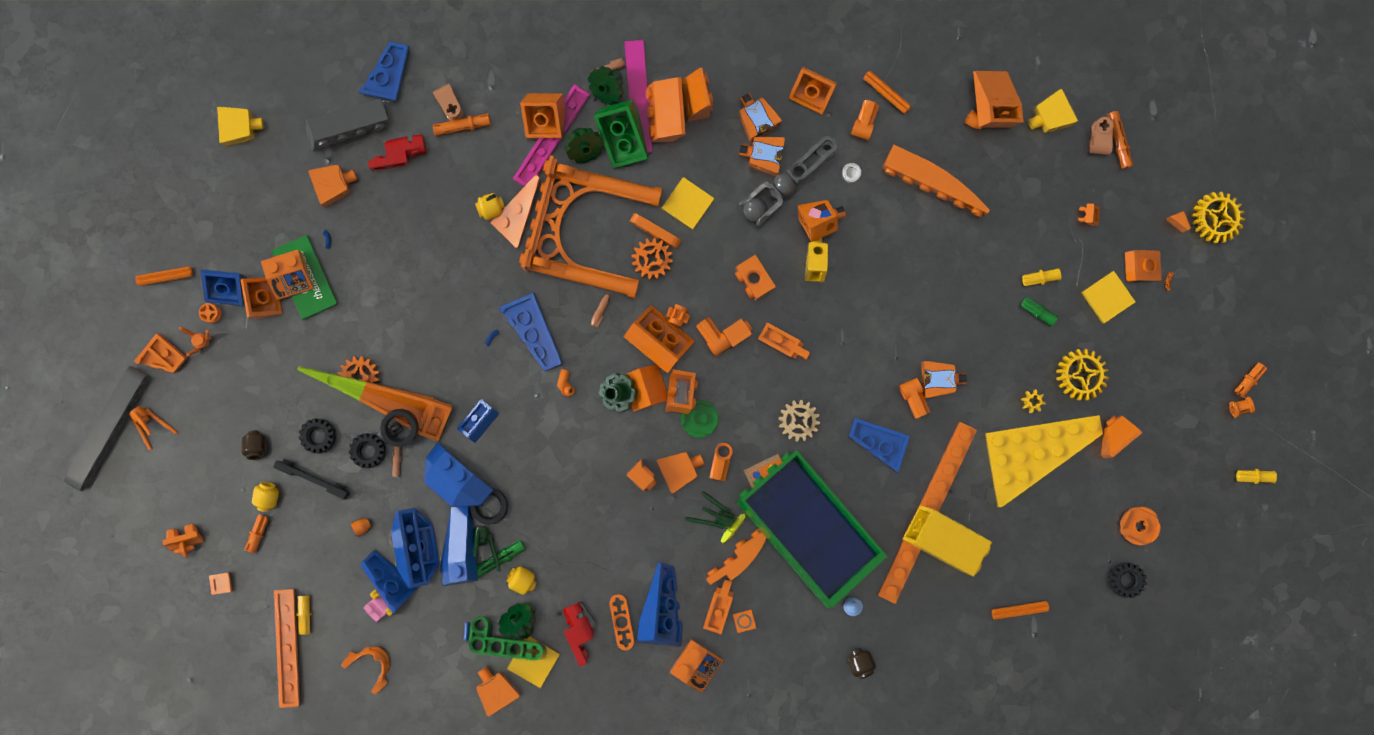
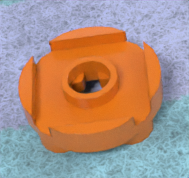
[1120,507,1161,545]

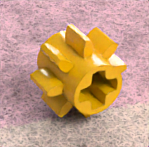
[1020,389,1046,413]

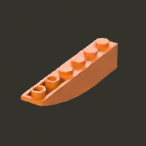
[882,144,990,217]

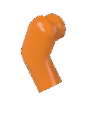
[557,369,575,397]

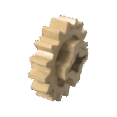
[778,400,820,442]

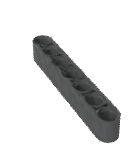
[64,366,149,491]

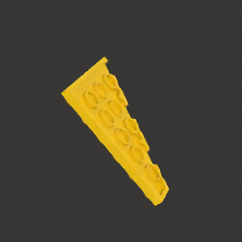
[985,415,1103,507]

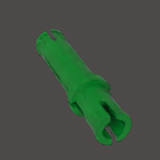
[477,540,526,578]

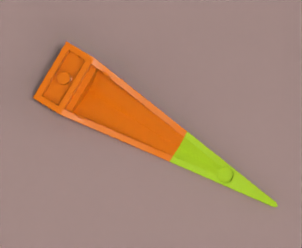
[297,366,452,441]

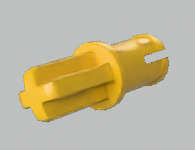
[1022,268,1061,286]
[1236,469,1277,484]
[296,596,312,635]

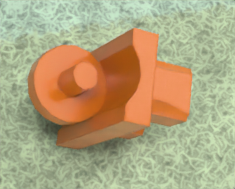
[163,524,204,558]

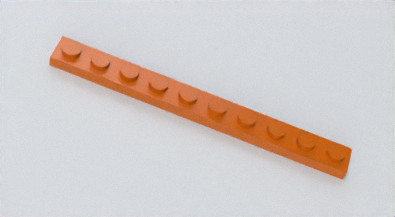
[877,422,977,604]

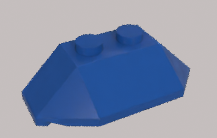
[424,443,494,507]
[391,508,439,588]

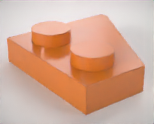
[134,333,187,373]

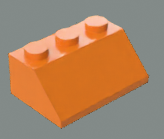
[646,77,685,142]
[624,305,695,373]

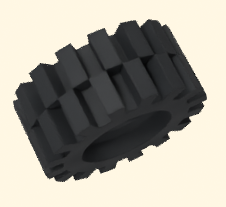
[299,418,336,454]
[349,433,386,468]
[1109,563,1147,598]

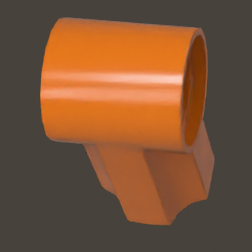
[851,100,880,141]
[696,317,731,357]
[899,378,930,419]
[709,442,733,481]

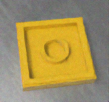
[662,177,714,230]
[1081,271,1135,324]
[507,636,560,688]

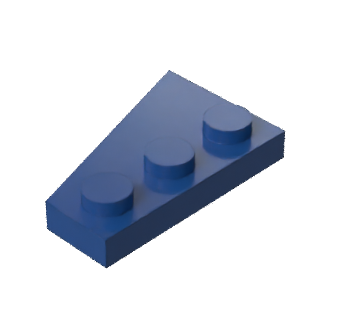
[359,42,409,102]
[849,418,910,473]
[360,550,418,614]

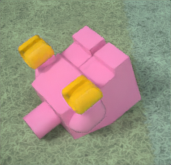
[363,590,392,623]

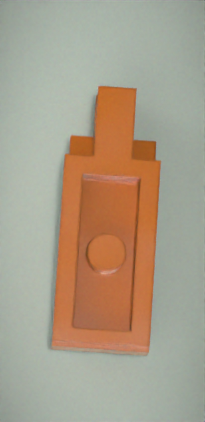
[758,322,810,360]
[703,579,734,634]

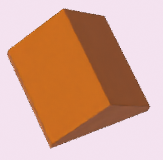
[788,67,837,114]
[241,277,283,320]
[624,364,667,412]

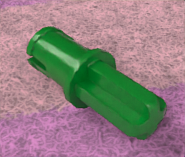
[1021,297,1058,326]

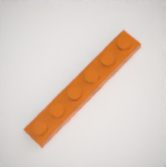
[274,589,300,708]

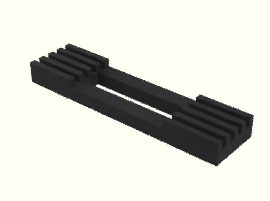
[273,459,350,499]

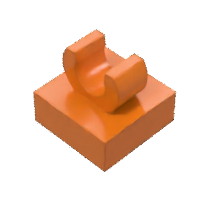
[1078,204,1100,226]

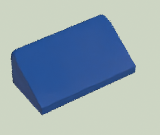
[457,399,499,443]

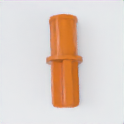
[1234,363,1267,398]
[244,514,268,554]

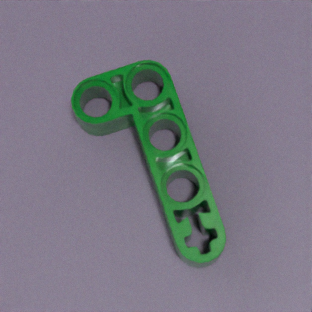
[469,616,547,660]

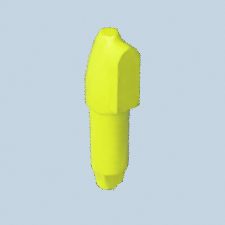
[721,514,746,544]

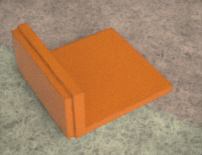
[1125,250,1162,282]

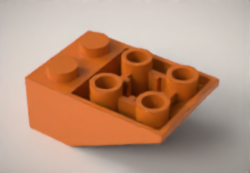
[682,67,713,122]
[973,71,1024,128]

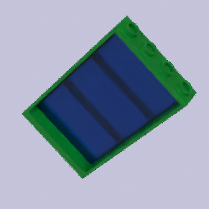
[736,450,888,609]

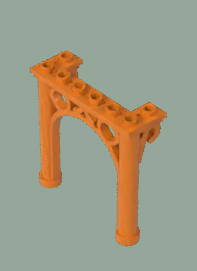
[519,155,663,298]

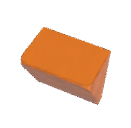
[1166,211,1191,233]

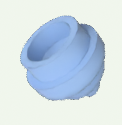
[843,597,863,616]

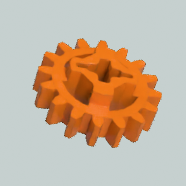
[631,238,673,280]
[337,356,380,384]

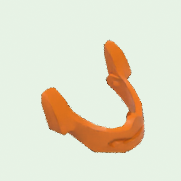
[341,646,390,695]

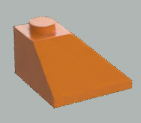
[1101,416,1142,458]

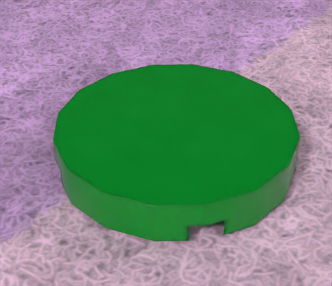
[681,400,719,438]

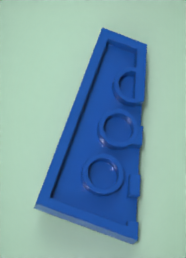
[499,293,563,371]

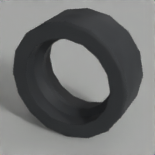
[380,409,419,447]
[470,488,508,524]

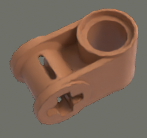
[432,83,463,121]
[1089,117,1113,155]

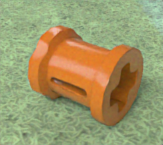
[1229,397,1255,418]

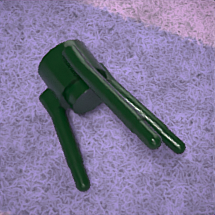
[685,491,735,529]
[473,527,501,572]

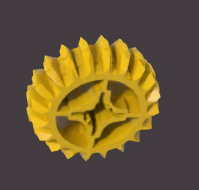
[1192,192,1245,243]
[1056,349,1109,401]

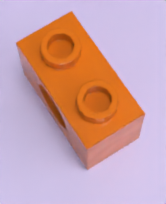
[735,254,776,301]

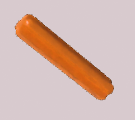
[864,71,911,113]
[135,266,193,286]
[992,601,1049,620]

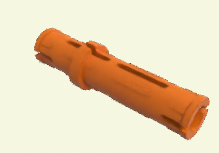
[1107,111,1134,169]
[432,113,491,136]

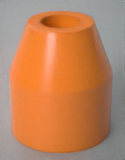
[964,110,982,130]
[351,518,372,537]

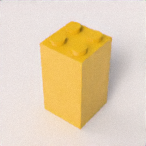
[902,505,992,577]

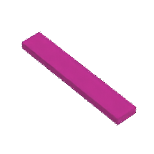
[625,40,652,153]
[513,84,591,187]

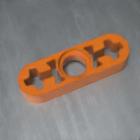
[629,213,681,249]
[609,594,634,650]

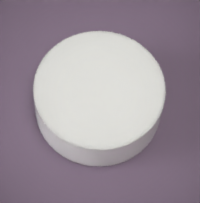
[842,163,861,183]

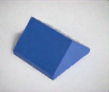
[201,270,247,306]

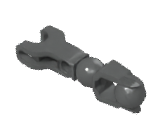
[739,136,838,226]

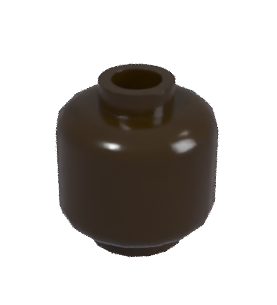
[241,430,267,460]
[847,649,876,679]

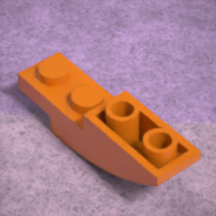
[706,529,766,585]

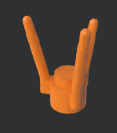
[179,327,212,356]
[129,406,178,450]

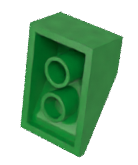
[594,99,649,168]

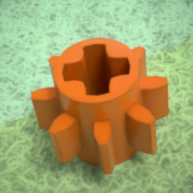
[666,304,690,327]

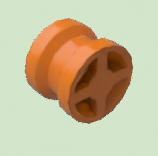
[198,303,222,324]

